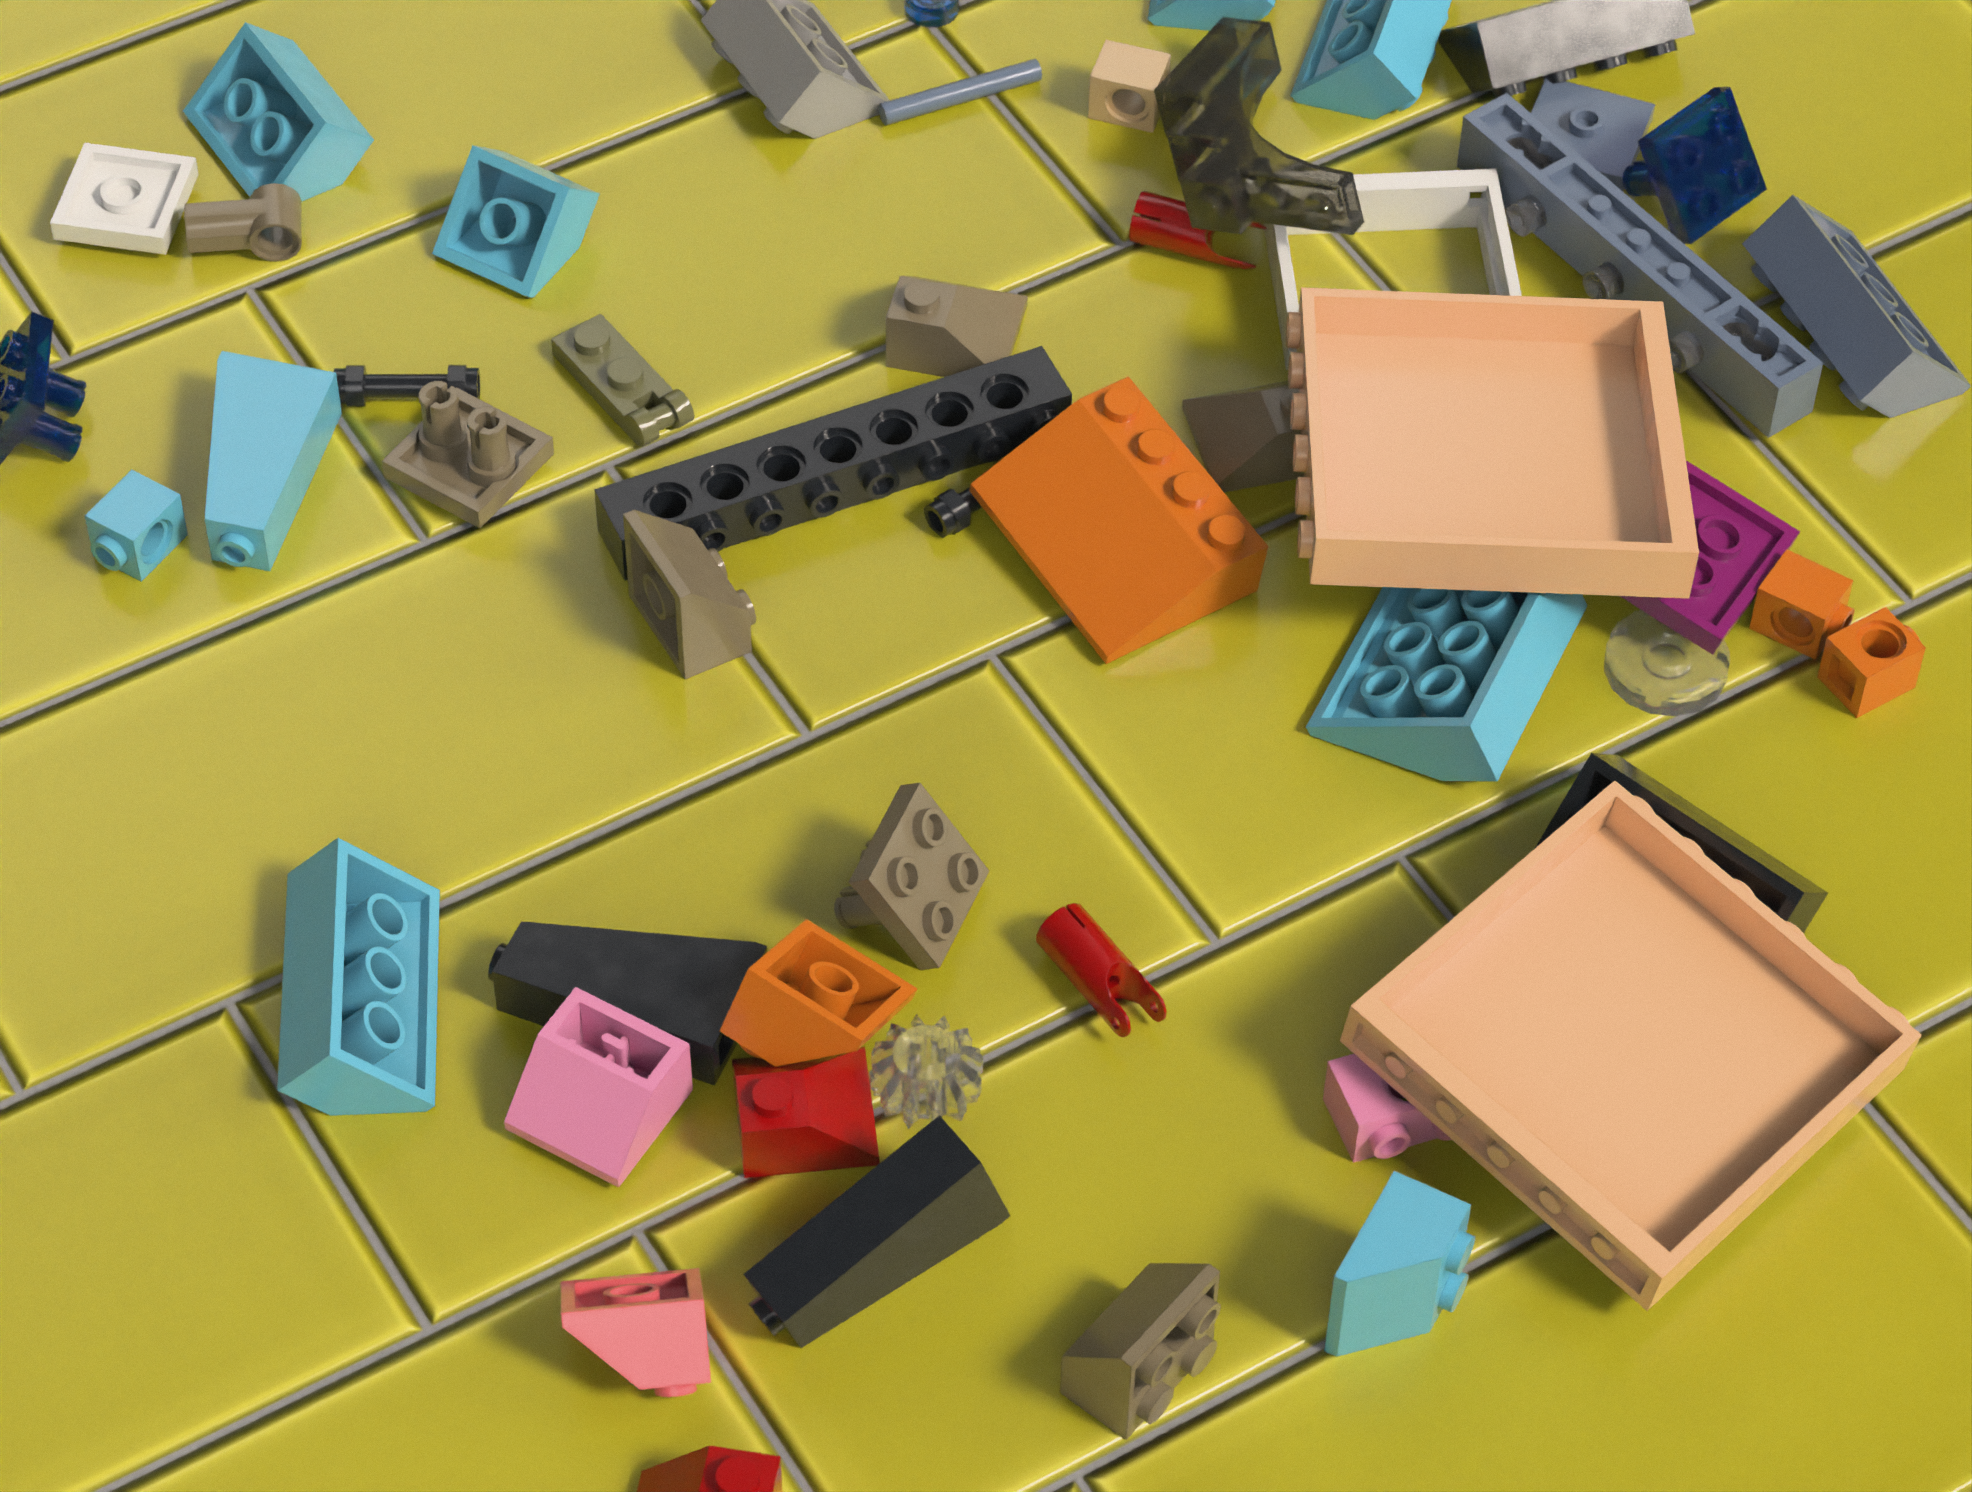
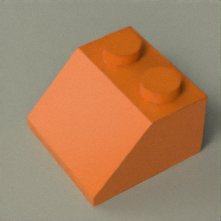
[719,919,918,1067]

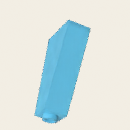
[204,351,342,571]

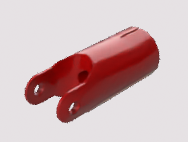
[1129,191,1267,270]
[1036,903,1167,1038]

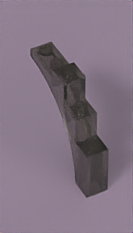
[1154,17,1364,235]

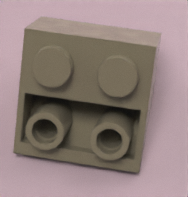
[1060,1263,1221,1440]

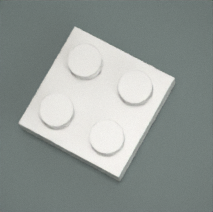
[50,143,198,255]

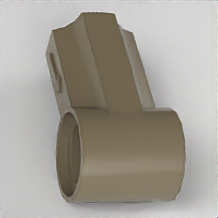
[184,183,302,262]

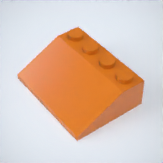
[969,376,1269,664]

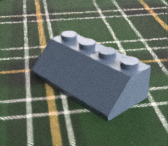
[1742,195,1971,418]

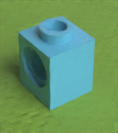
[85,470,188,582]

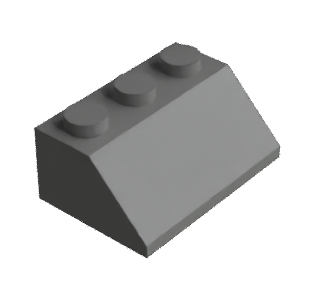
[701,0,890,139]

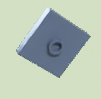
[1531,79,1655,191]

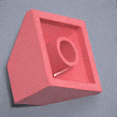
[561,1268,711,1397]

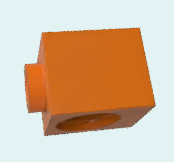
[1749,549,1855,660]
[1817,607,1926,718]

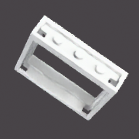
[1263,169,1522,370]

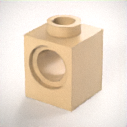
[1088,40,1178,133]

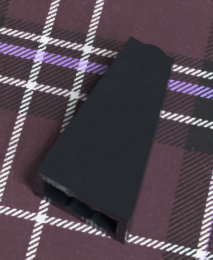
[488,921,768,1086]
[743,1115,1010,1348]

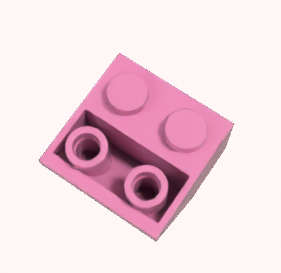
[504,987,693,1187]

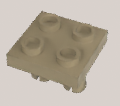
[382,381,554,528]
[834,783,989,970]

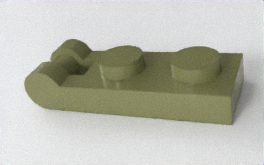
[551,313,694,447]

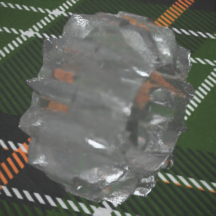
[869,1013,983,1130]

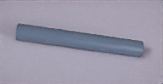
[878,59,1042,125]

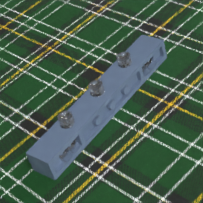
[1457,93,1823,438]

